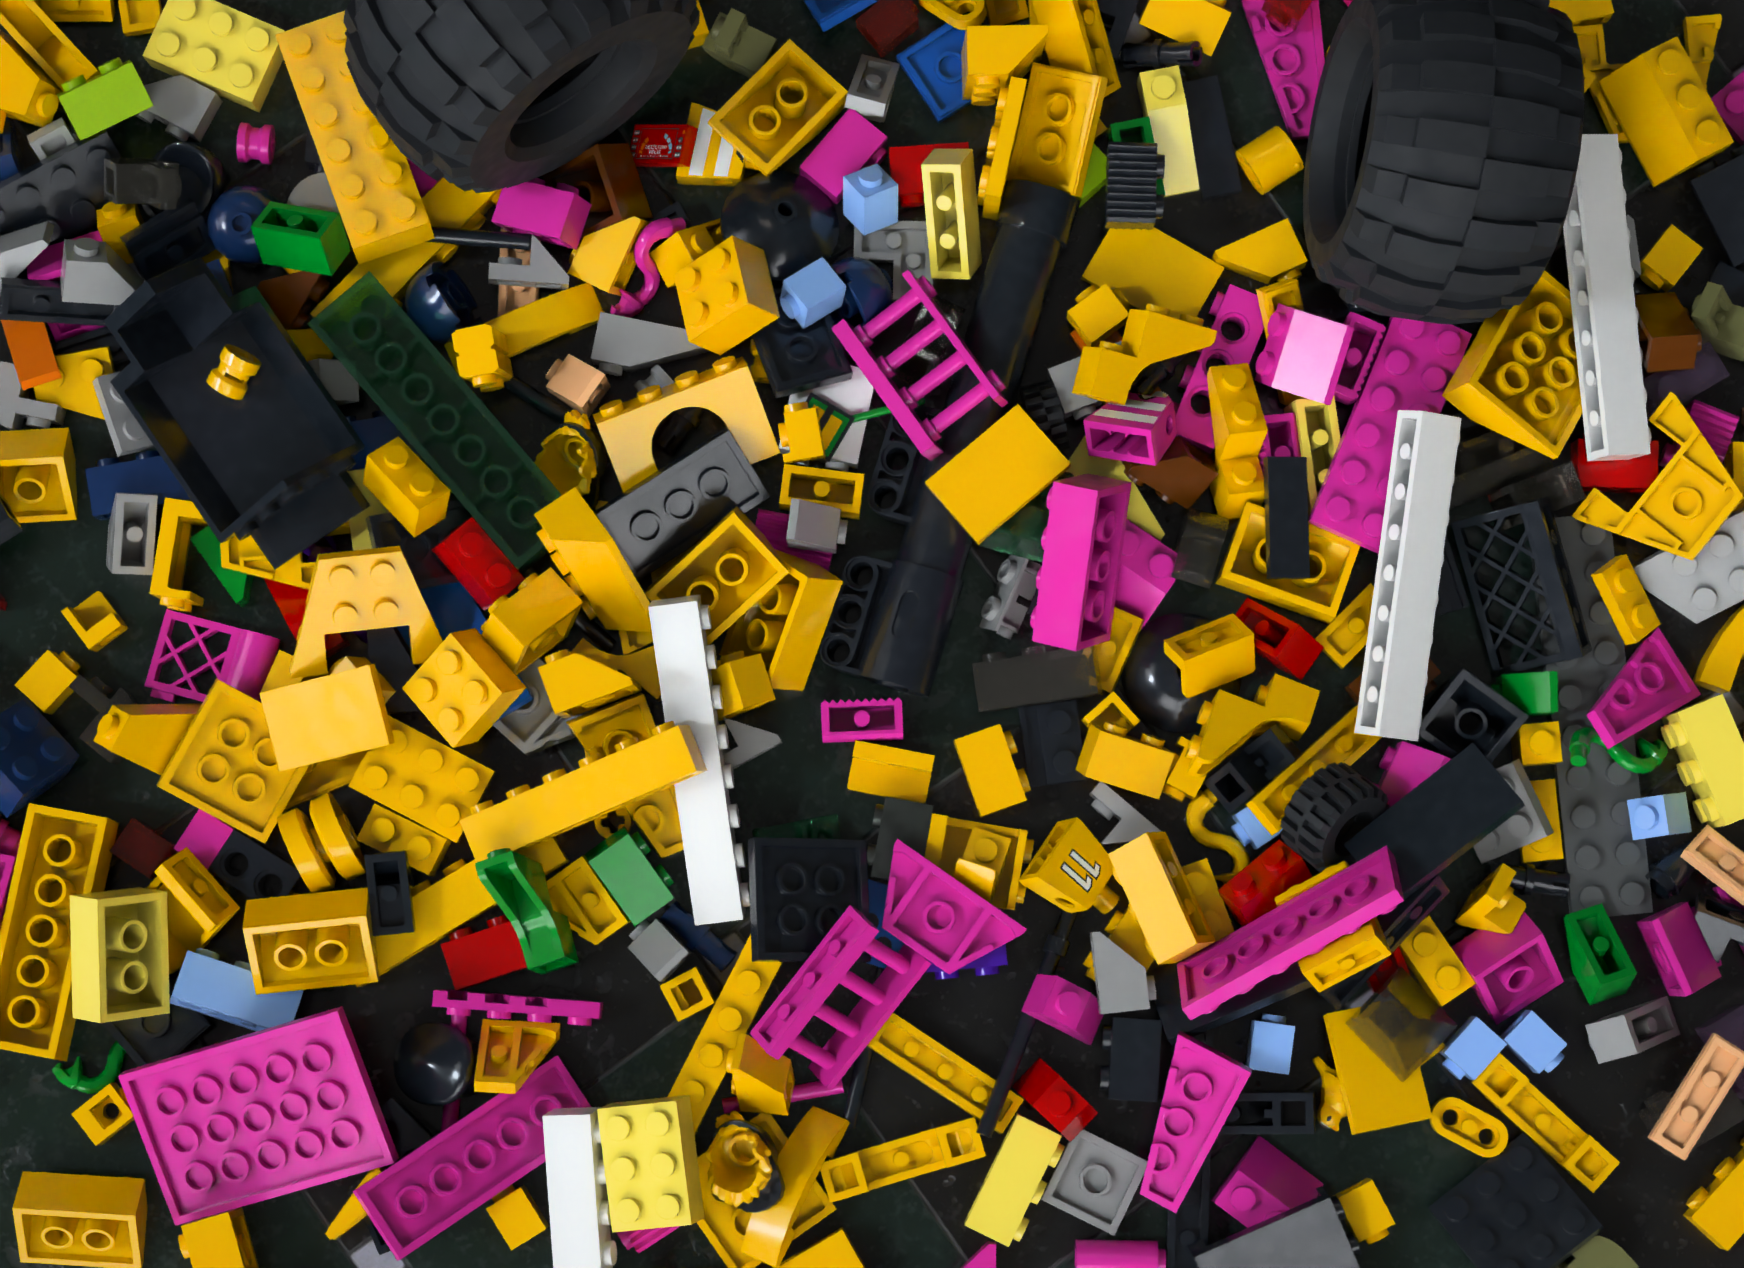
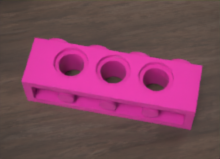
[1172,284,1264,454]

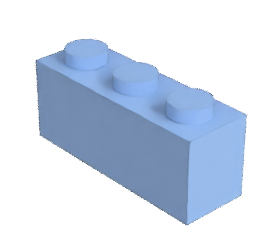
[170,948,304,1032]

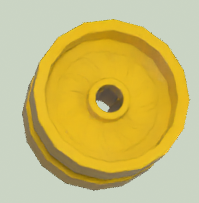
[277,792,366,893]

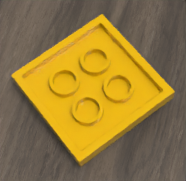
[977,76,1027,220]
[156,678,310,844]
[697,1113,837,1268]

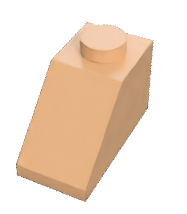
[545,354,611,418]

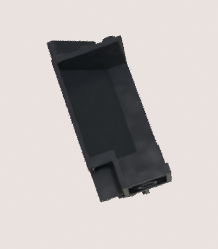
[104,257,370,570]

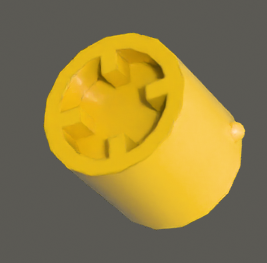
[1235,126,1304,195]

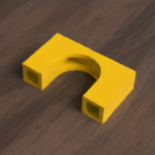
[593,356,780,493]

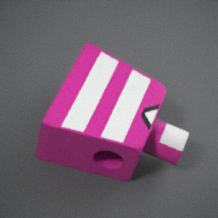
[1083,391,1177,466]

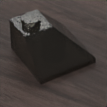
[1345,967,1458,1082]

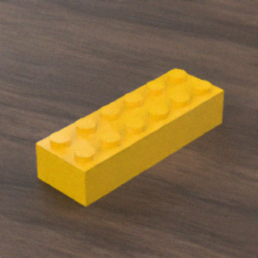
[275,11,435,265]
[0,803,119,1062]

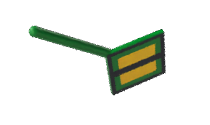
[805,392,926,462]

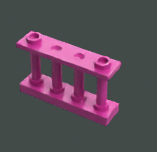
[831,270,1008,461]
[750,905,931,1091]

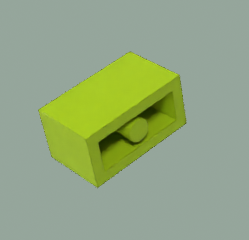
[57,57,154,141]

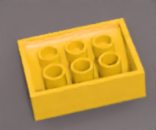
[1442,270,1582,459]

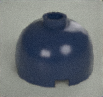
[207,185,282,265]
[830,257,893,327]
[405,261,481,343]

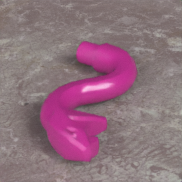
[610,217,686,318]

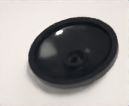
[720,170,839,281]
[1121,613,1242,733]

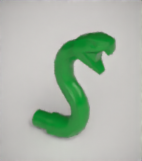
[1569,726,1668,774]
[52,1040,126,1094]

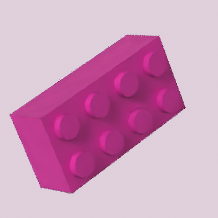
[1030,473,1132,651]

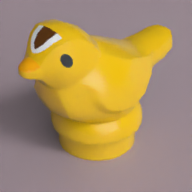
[1312,1056,1347,1132]

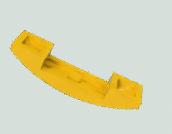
[445,283,604,382]
[1471,1053,1620,1193]
[741,1106,850,1268]
[820,1117,986,1203]

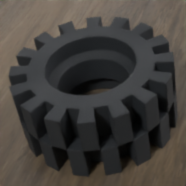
[1019,379,1070,451]

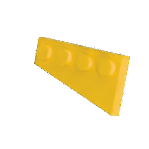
[566,692,684,858]

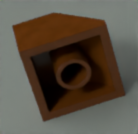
[542,143,653,249]

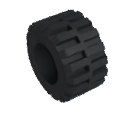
[1280,762,1390,873]

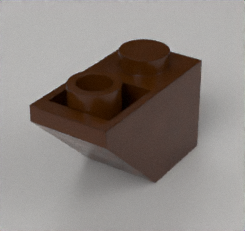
[257,271,330,330]
[1122,436,1218,509]

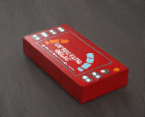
[630,124,698,167]

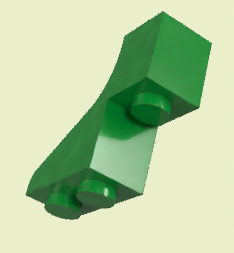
[475,848,579,975]

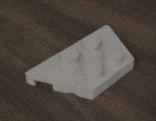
[1632,507,1744,624]
[493,659,597,756]

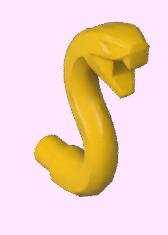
[1186,788,1250,903]

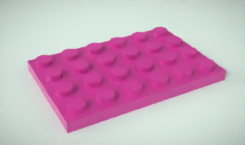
[118,1006,399,1226]

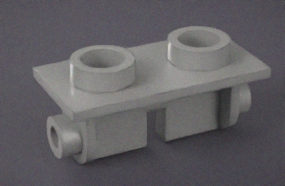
[979,554,1042,640]

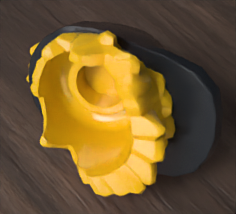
[531,409,607,511]
[706,1111,785,1213]

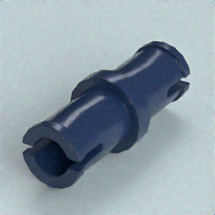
[660,901,738,973]

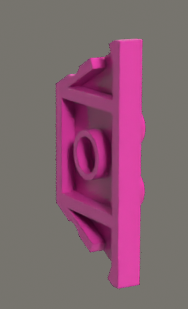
[882,839,1026,974]

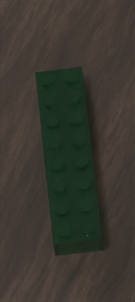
[307,271,562,574]

